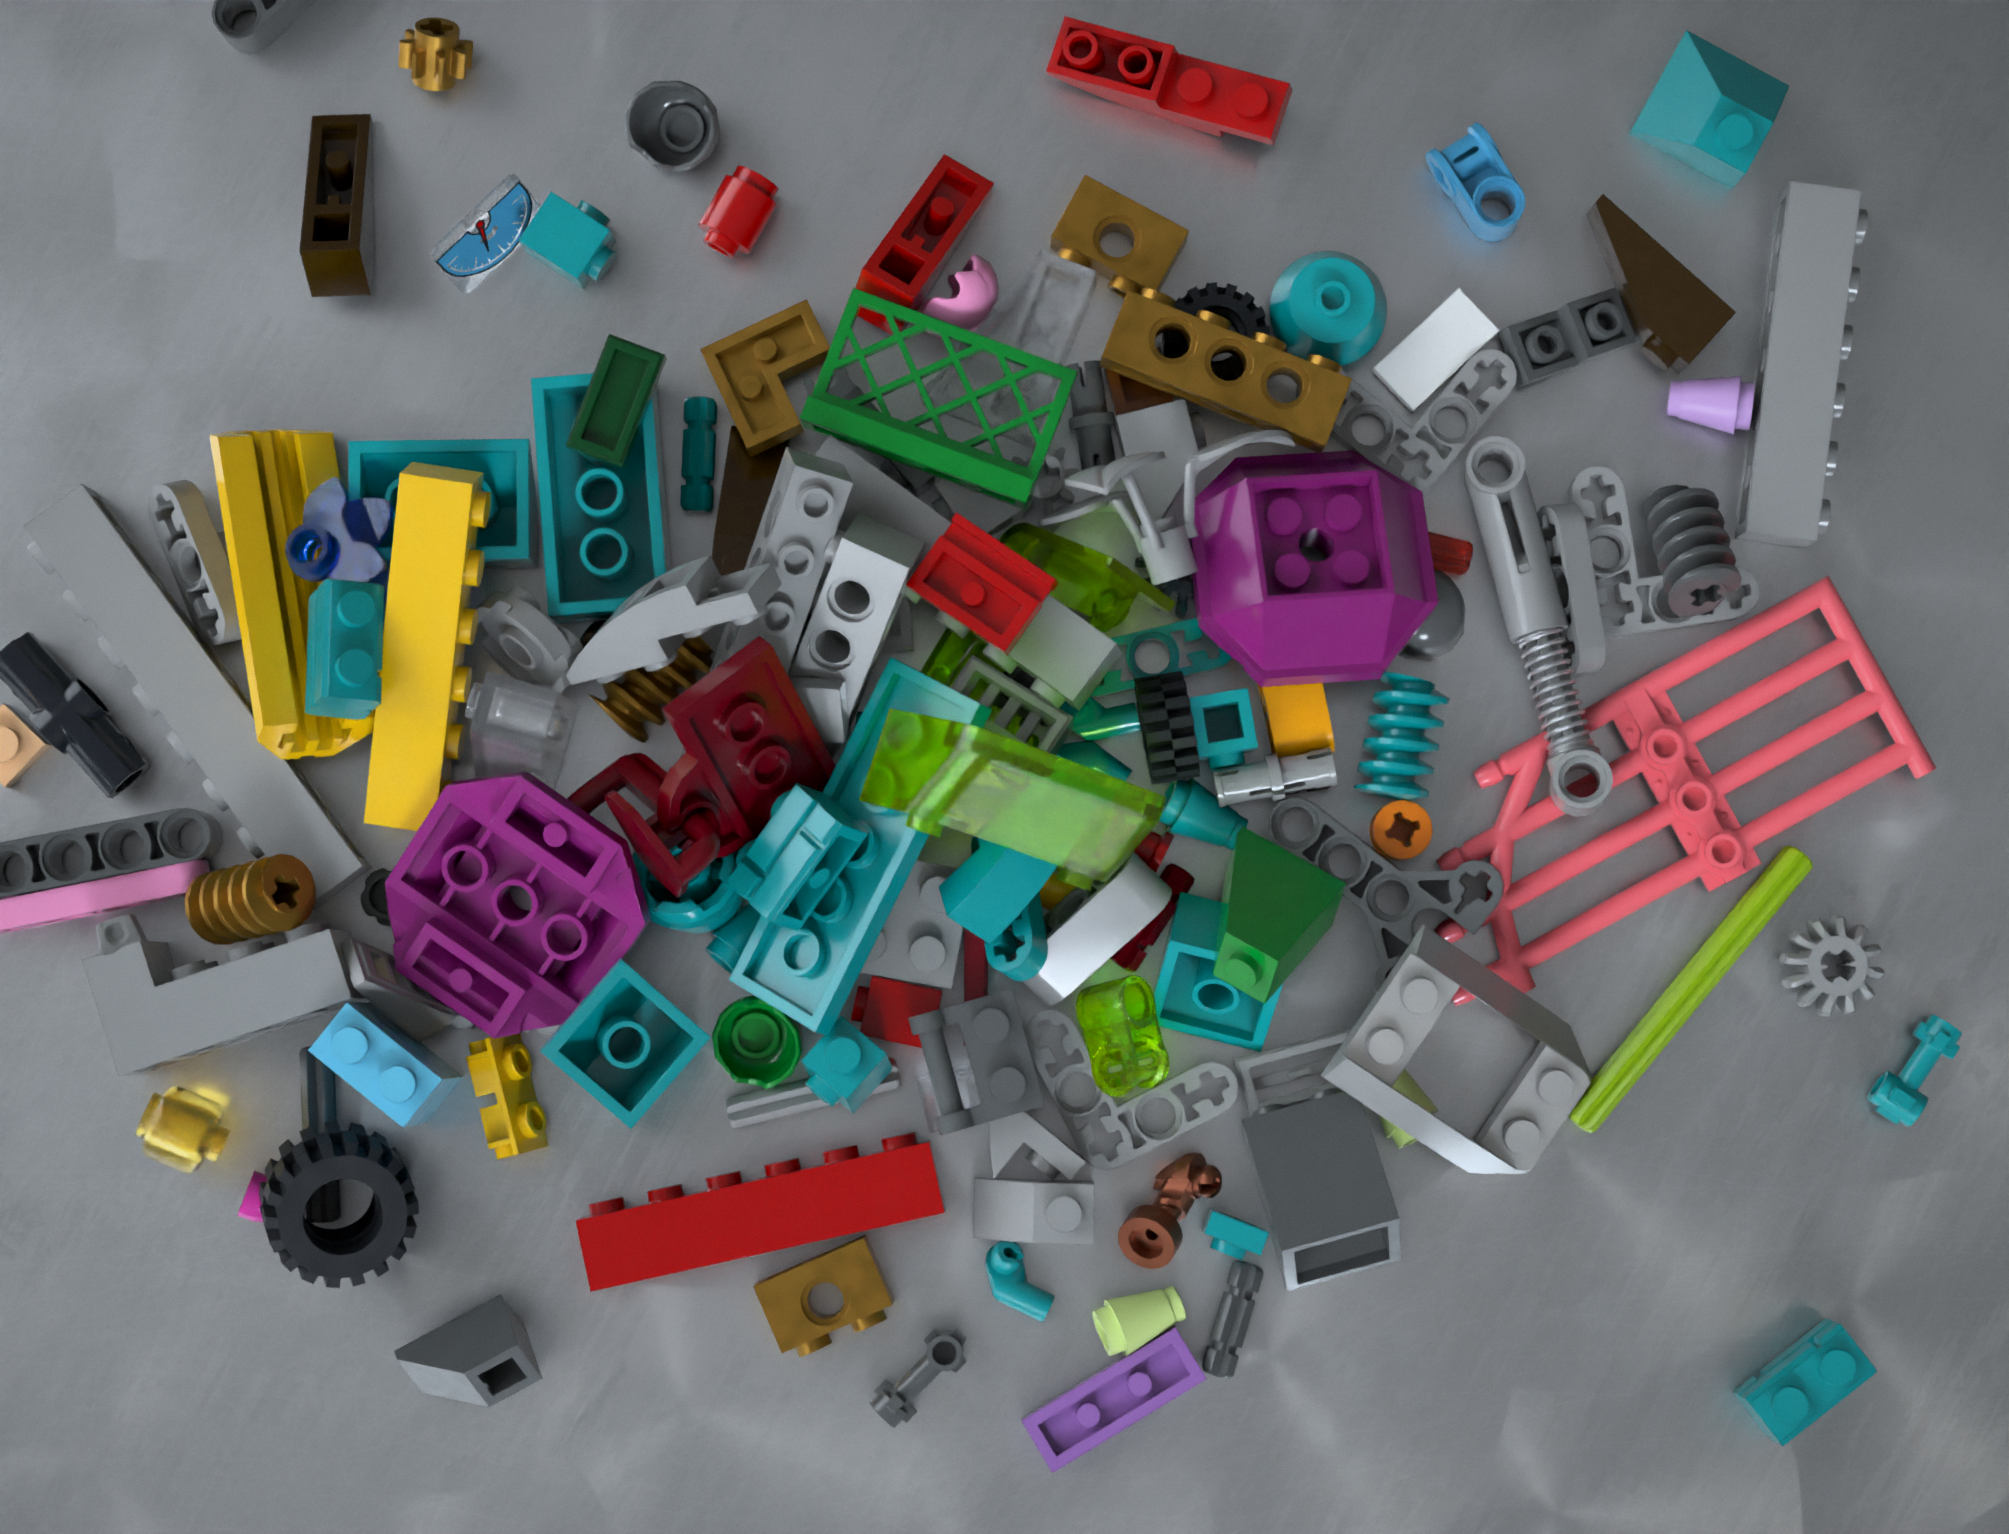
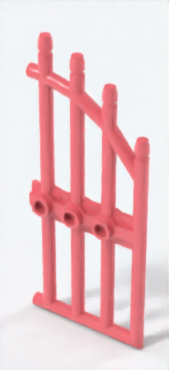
[1434,576,1936,1006]

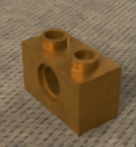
[1050,175,1189,299]
[753,1234,894,1357]

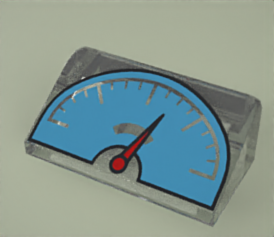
[428,173,541,295]

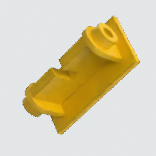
[465,1033,549,1160]

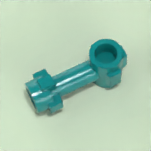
[1867,1014,1962,1127]

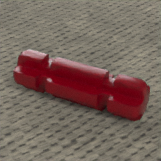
[1110,863,1195,972]

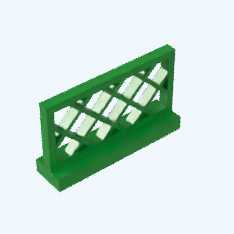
[800,288,1078,511]

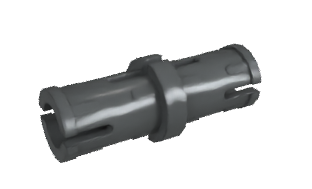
[1065,360,1116,470]

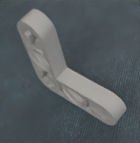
[1295,349,1517,493]
[1568,466,1760,638]
[1025,1010,1239,1170]

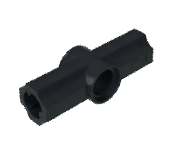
[0,632,150,799]

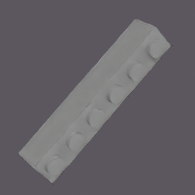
[1734,181,1868,548]
[815,434,1122,711]

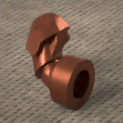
[1118,1153,1222,1269]

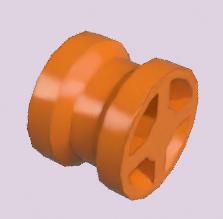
[1368,800,1433,861]

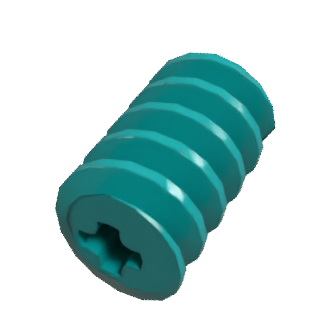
[1353,672,1450,801]

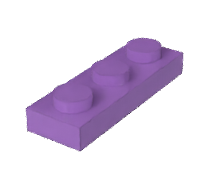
[1021,1326,1207,1473]

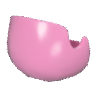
[918,254,999,342]

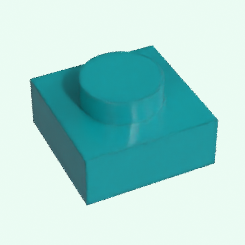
[1201,1208,1269,1260]

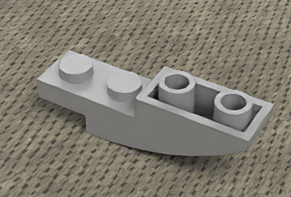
[566,555,782,685]

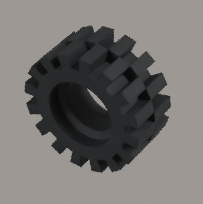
[1162,282,1270,381]
[1134,671,1200,785]

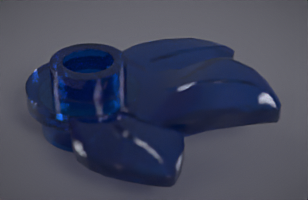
[285,477,393,583]

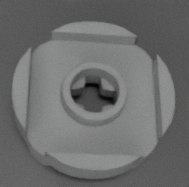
[475,585,583,696]

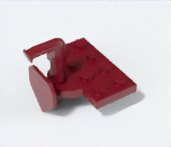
[567,636,836,898]

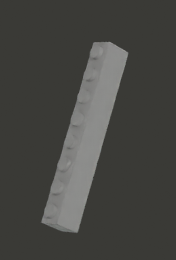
[24,484,372,910]

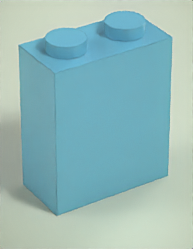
[308,1002,464,1128]

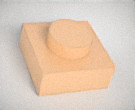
[0,703,52,788]

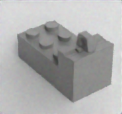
[82,914,368,1076]

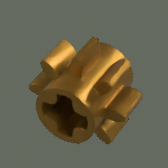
[398,17,473,91]

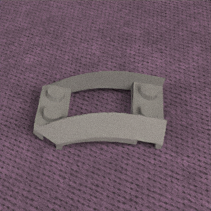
[1321,925,1591,1174]

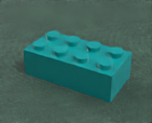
[531,373,671,623]

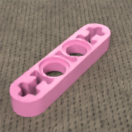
[0,860,210,934]

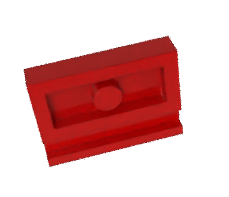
[906,512,1058,656]

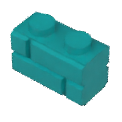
[305,579,384,720]
[726,783,869,931]
[1733,1318,1877,1447]

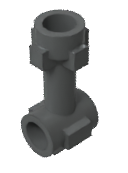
[869,1328,966,1428]

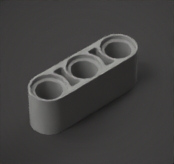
[1010,847,1172,1006]

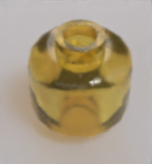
[135,1086,231,1174]

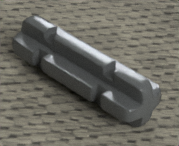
[1202,1260,1264,1379]

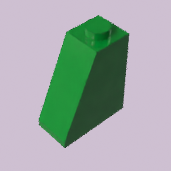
[1212,827,1346,1004]

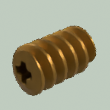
[589,636,715,743]
[184,854,316,945]

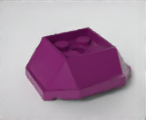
[1188,450,1439,687]
[385,771,651,1039]

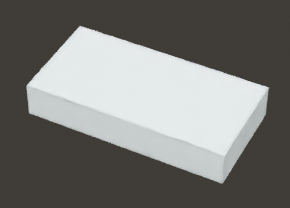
[1372,288,1500,413]

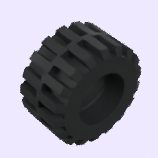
[259,1121,419,1288]

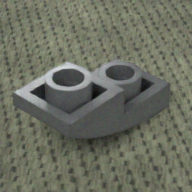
[1497,287,1637,387]

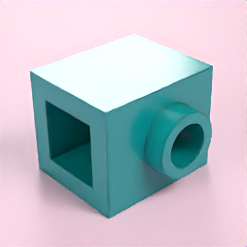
[518,192,617,290]
[1189,688,1258,770]
[801,1015,893,1114]

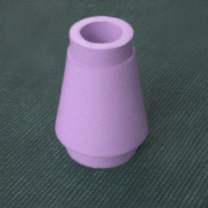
[1667,376,1756,434]

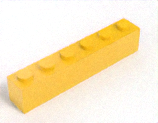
[364,462,491,831]

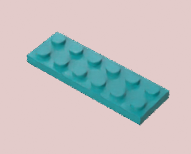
[729,657,992,1036]

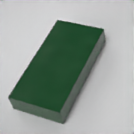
[566,334,667,469]

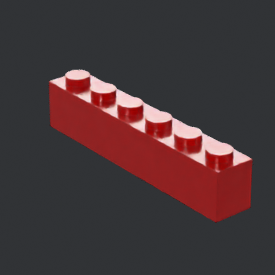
[576,1132,946,1292]

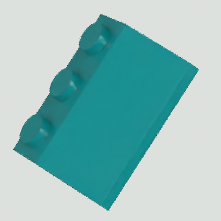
[348,439,538,570]

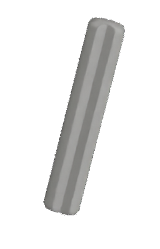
[726,1057,901,1128]

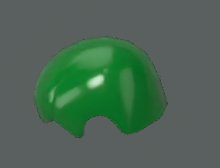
[712,995,803,1089]

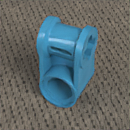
[1425,122,1525,242]

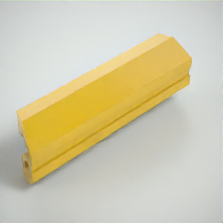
[209,429,375,760]

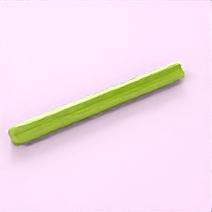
[1568,845,1813,1133]

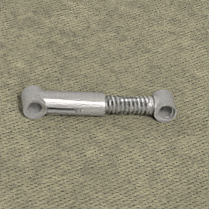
[1464,436,1613,817]

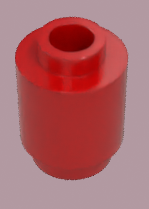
[698,165,779,258]

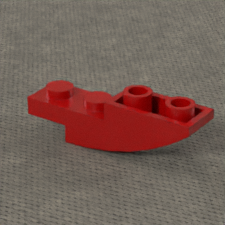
[1046,16,1293,146]

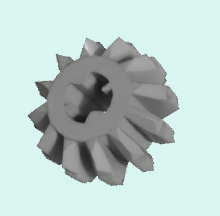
[1779,915,1884,1017]

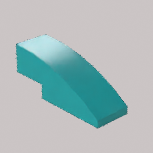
[939,753,1104,944]

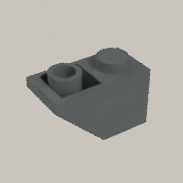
[394,1295,543,1407]

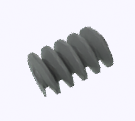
[1642,485,1742,617]

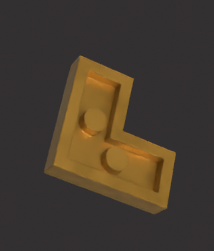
[700,299,830,457]

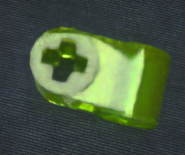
[1076,975,1170,1097]

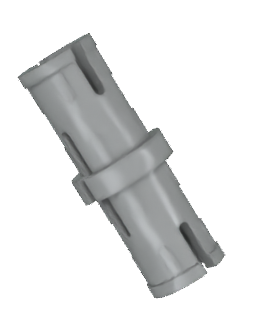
[1212,747,1337,808]

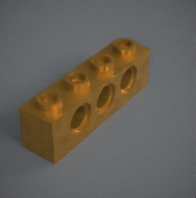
[1100,288,1352,453]

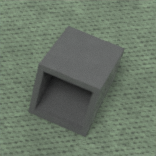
[1242,1088,1402,1292]

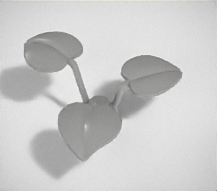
[1038,430,1295,586]

